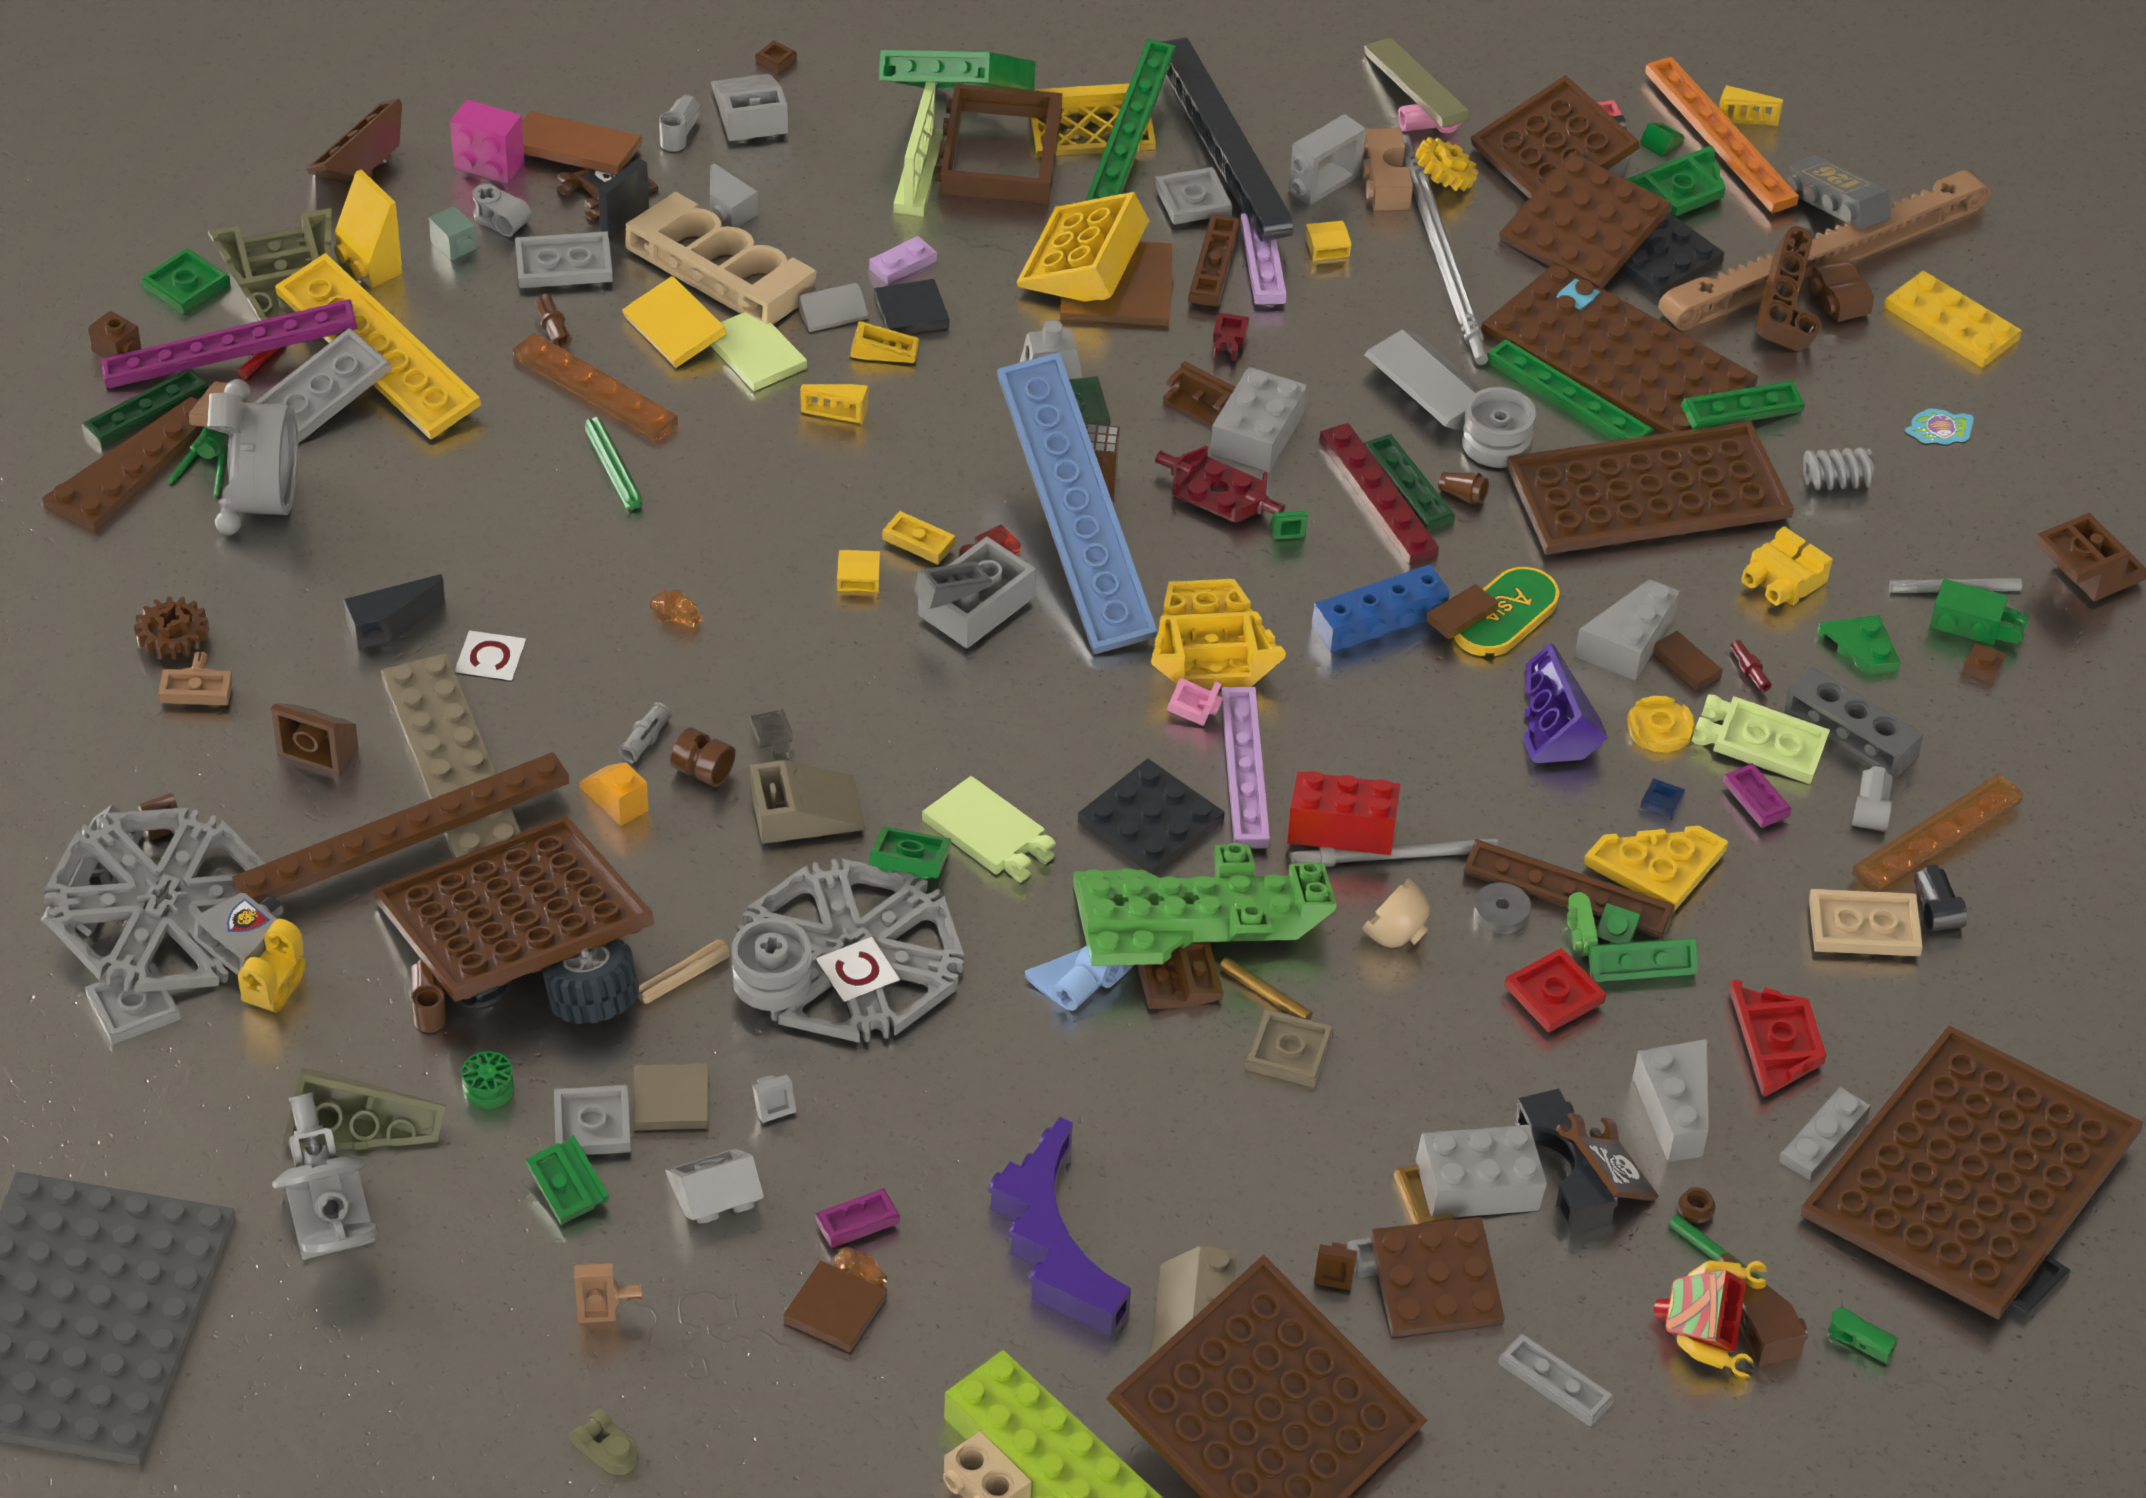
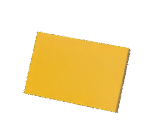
[622,276,727,368]

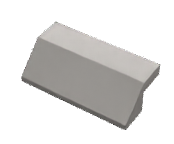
[1365,329,1482,431]

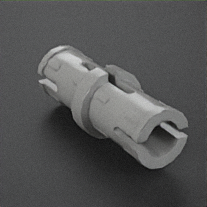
[618,702,672,763]

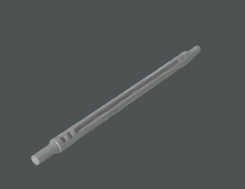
[1403,135,1488,365]

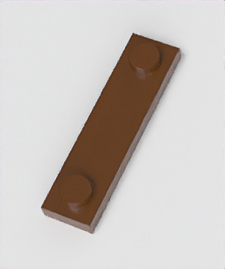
[1188,214,1241,307]

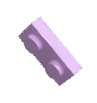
[869,236,937,286]

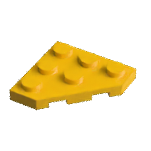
[1583,825,1729,911]

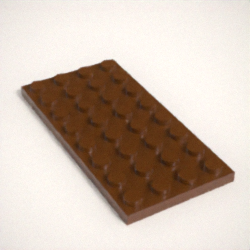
[1481,263,1758,434]
[1507,421,1794,554]

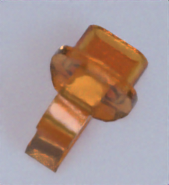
[650,590,702,628]

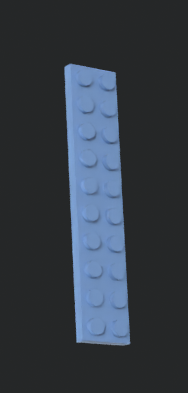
[997,352,1158,655]

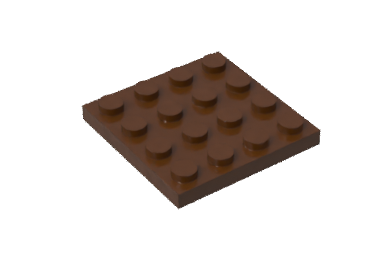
[1470,75,1640,199]
[1499,152,1671,288]

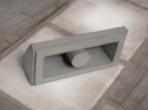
[799,282,869,332]

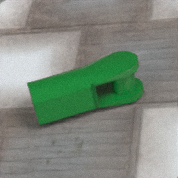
[1828,1308,1899,1364]

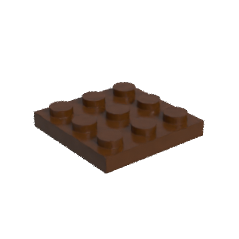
[1370,1217,1505,1338]

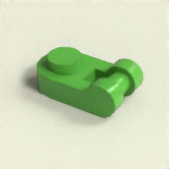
[1567,892,1598,957]

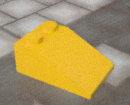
[334,169,403,288]

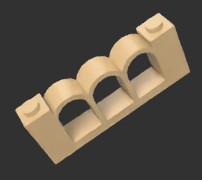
[626,191,817,324]

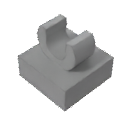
[752,1074,797,1123]

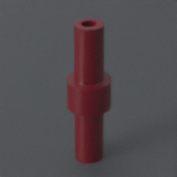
[1730,640,1772,692]

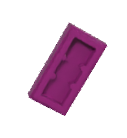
[1723,763,1792,828]
[816,1188,900,1248]

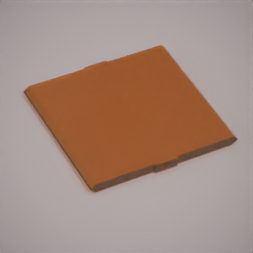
[1060,241,1174,326]

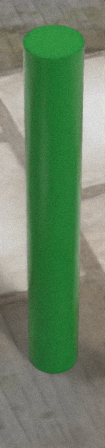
[1668,1214,1764,1279]

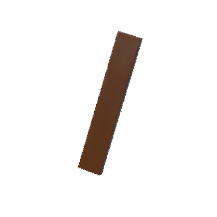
[1463,839,1675,940]

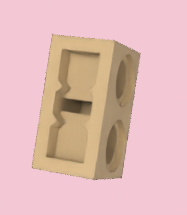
[943,1431,1032,1498]

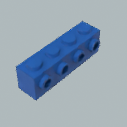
[1312,564,1450,652]

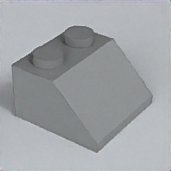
[665,1148,764,1223]

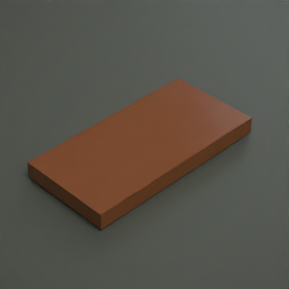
[522,111,642,175]

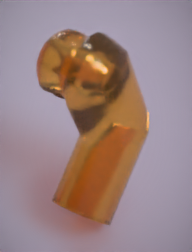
[832,1247,887,1287]

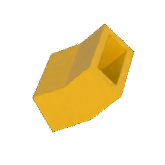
[1305,220,1351,261]
[837,550,880,592]

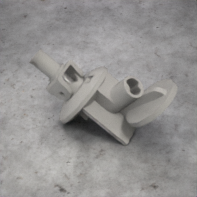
[272,1092,378,1260]

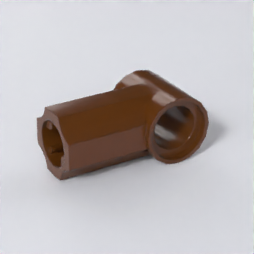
[411,959,446,1033]

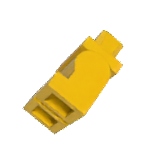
[1741,526,1833,606]

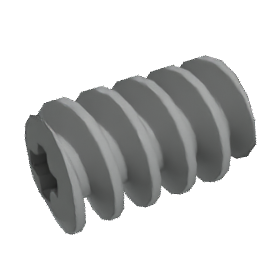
[1803,447,1874,491]

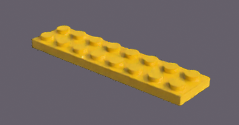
[275,253,481,440]

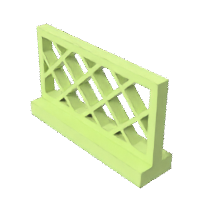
[894,82,945,217]

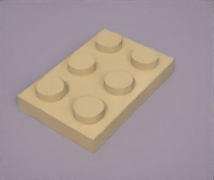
[1809,889,1923,956]

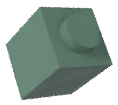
[429,206,477,261]

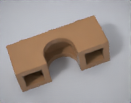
[1362,128,1413,211]

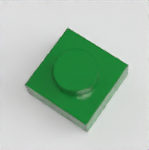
[1596,903,1641,944]

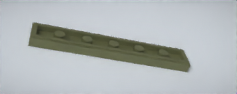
[1364,37,1469,128]

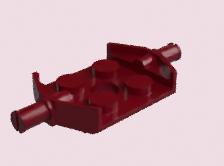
[1155,446,1285,522]

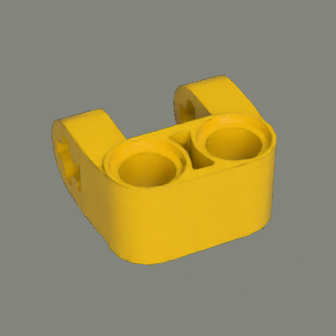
[238,919,306,1013]

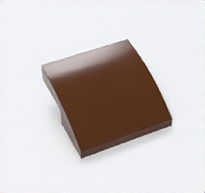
[1137,942,1224,1009]

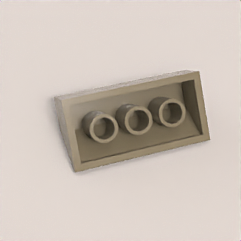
[1150,1246,1238,1356]

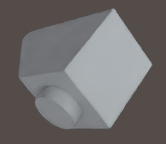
[710,163,758,228]

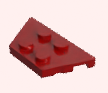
[1729,980,1827,1096]

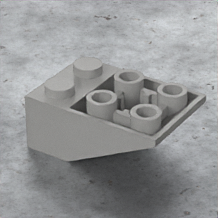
[711,74,788,141]

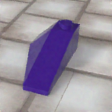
[1524,642,1608,763]

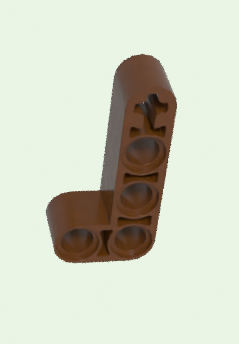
[1755,226,1822,351]

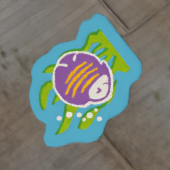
[1905,408,1974,445]

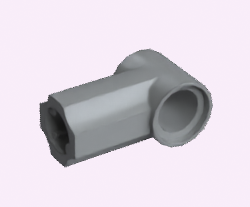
[659,95,701,152]
[1852,766,1892,832]

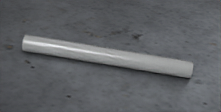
[1889,578,2022,593]

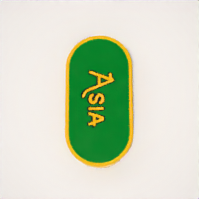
[1454,567,1559,656]

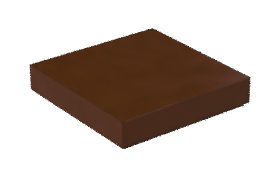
[783,1260,887,1353]

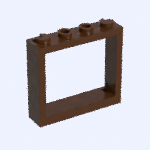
[935,84,1063,204]

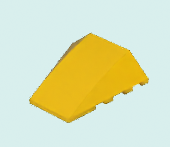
[1151,579,1286,689]

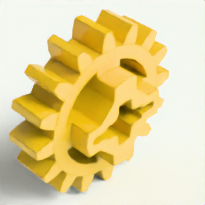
[1415,137,1479,191]

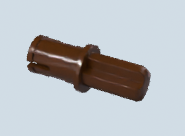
[535,294,572,349]

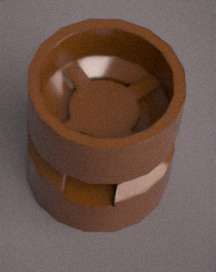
[670,727,736,787]

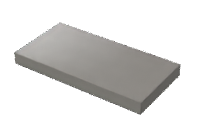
[254,328,392,443]

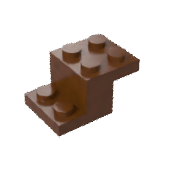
[2035,512,2146,601]

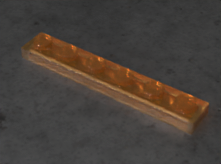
[513,333,678,441]
[1852,773,2024,892]

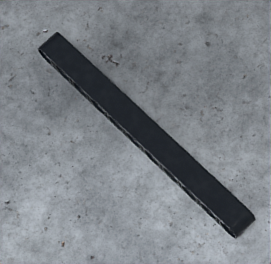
[1161,37,1293,242]

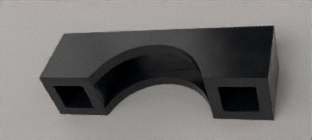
[1515,1088,1618,1234]

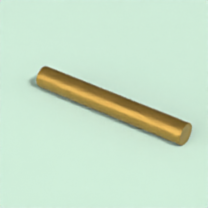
[1219,957,1313,1020]

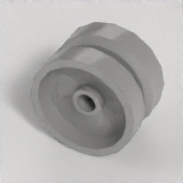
[1462,387,1536,468]
[731,918,812,1011]

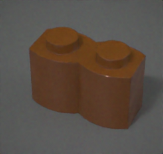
[1809,259,1874,322]

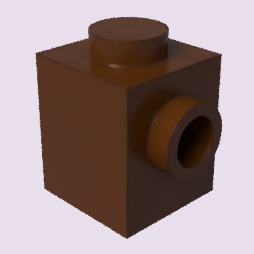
[88,310,142,358]

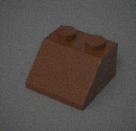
[271,704,358,775]

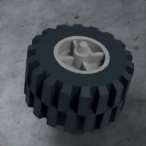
[542,939,639,1024]

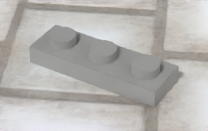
[1779,1087,1871,1181]

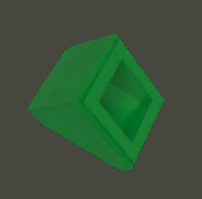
[1640,123,1685,155]
[1270,511,1308,540]

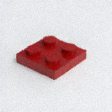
[1504,948,1606,1033]

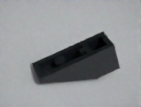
[344,574,445,650]

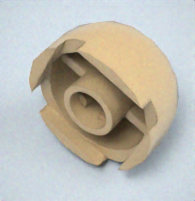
[1361,878,1430,948]

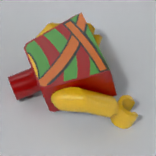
[1654,1260,1766,1380]

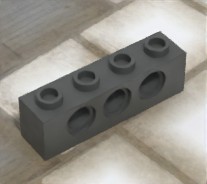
[1784,667,1924,779]

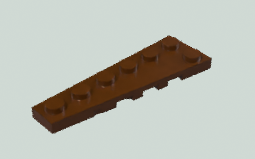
[42,397,204,532]

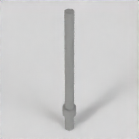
[1291,839,1499,867]

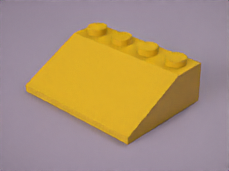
[1016,192,1150,302]

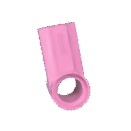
[1398,104,1462,133]

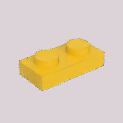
[882,511,956,564]

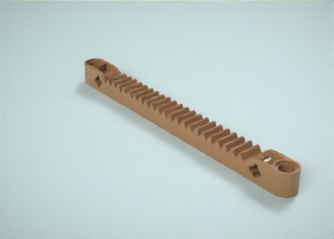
[1658,169,1991,331]

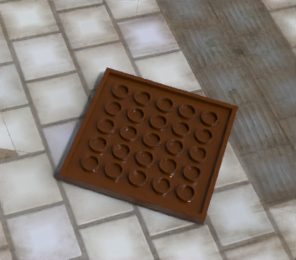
[373,816,655,1002]
[1106,1254,1428,1498]

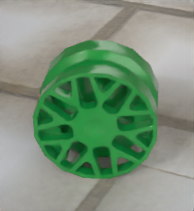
[461,1051,514,1110]

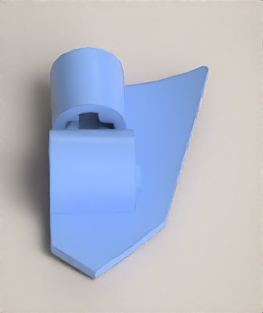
[1025,946,1134,1011]

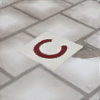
[454,630,526,681]
[816,937,900,1002]

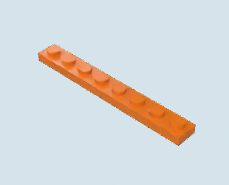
[1645,56,1799,213]

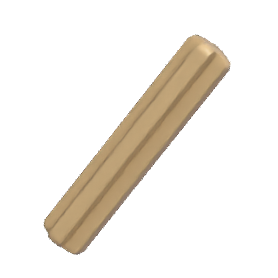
[638,939,730,1004]

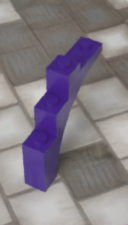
[988,1117,1131,1337]

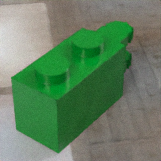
[1929,578,2029,645]

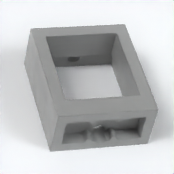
[1288,114,1366,206]

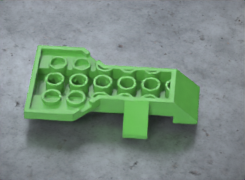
[1073,843,1337,966]

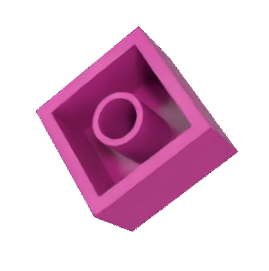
[450,99,525,184]

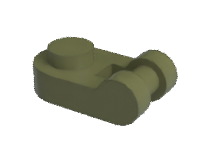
[569,1409,639,1475]

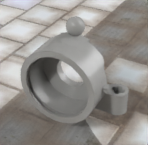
[207,379,298,535]

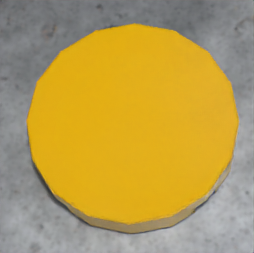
[1627,696,1695,753]

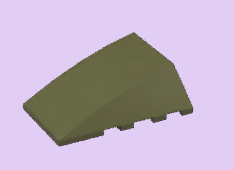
[208,208,332,321]

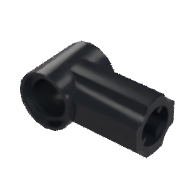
[1914,865,1967,932]

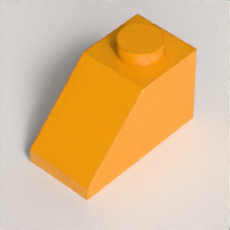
[579,762,649,826]

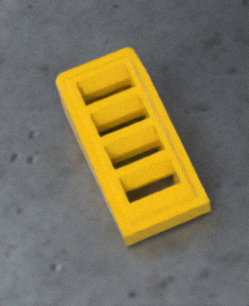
[1719,85,1784,126]
[850,321,920,363]
[800,384,869,424]

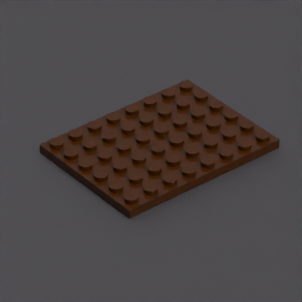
[1800,1025,2143,1320]

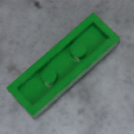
[1589,938,1698,982]

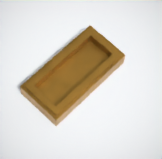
[1394,1164,1454,1224]

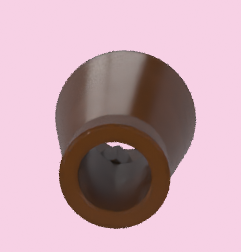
[1438,471,1489,505]

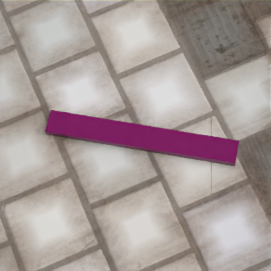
[100,299,358,389]

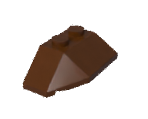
[306,98,402,182]

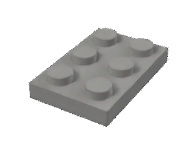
[515,231,613,288]

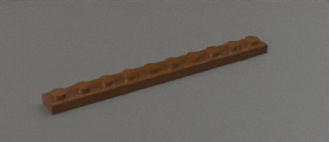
[232,752,570,904]

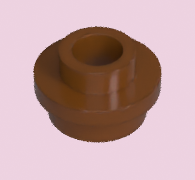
[1678,1187,1716,1223]

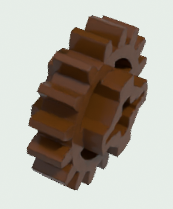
[134,596,210,660]

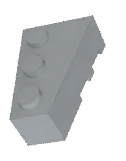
[1574,579,1680,681]
[1633,1039,1709,1163]

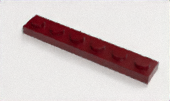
[1319,423,1439,565]

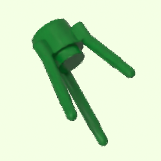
[168,427,228,497]

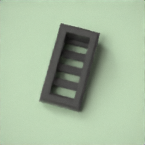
[914,561,992,609]

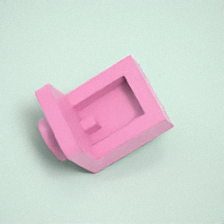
[1166,678,1223,726]

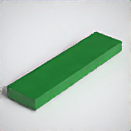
[1681,380,1805,430]

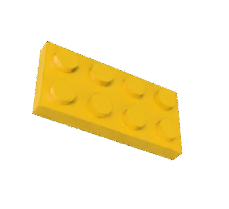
[1884,270,2022,368]

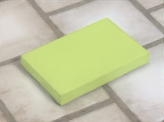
[710,312,807,391]

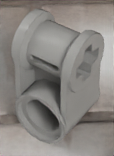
[472,184,532,237]

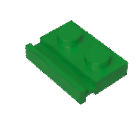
[525,1135,609,1225]

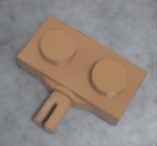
[158,652,233,705]
[574,1262,642,1323]

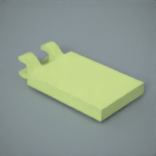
[1691,694,1830,785]
[922,776,1056,883]

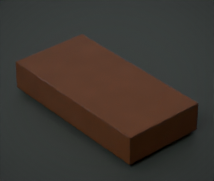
[1426,584,1499,640]
[1653,631,1723,692]

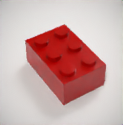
[1287,771,1401,856]

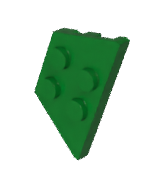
[1626,145,1725,217]

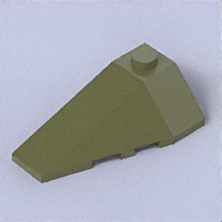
[282,1067,446,1151]

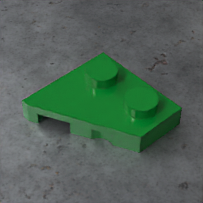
[1817,615,1901,675]

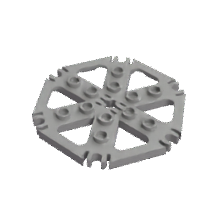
[44,807,279,993]
[737,858,965,1043]

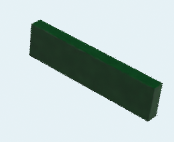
[82,369,209,449]
[1364,434,1455,532]

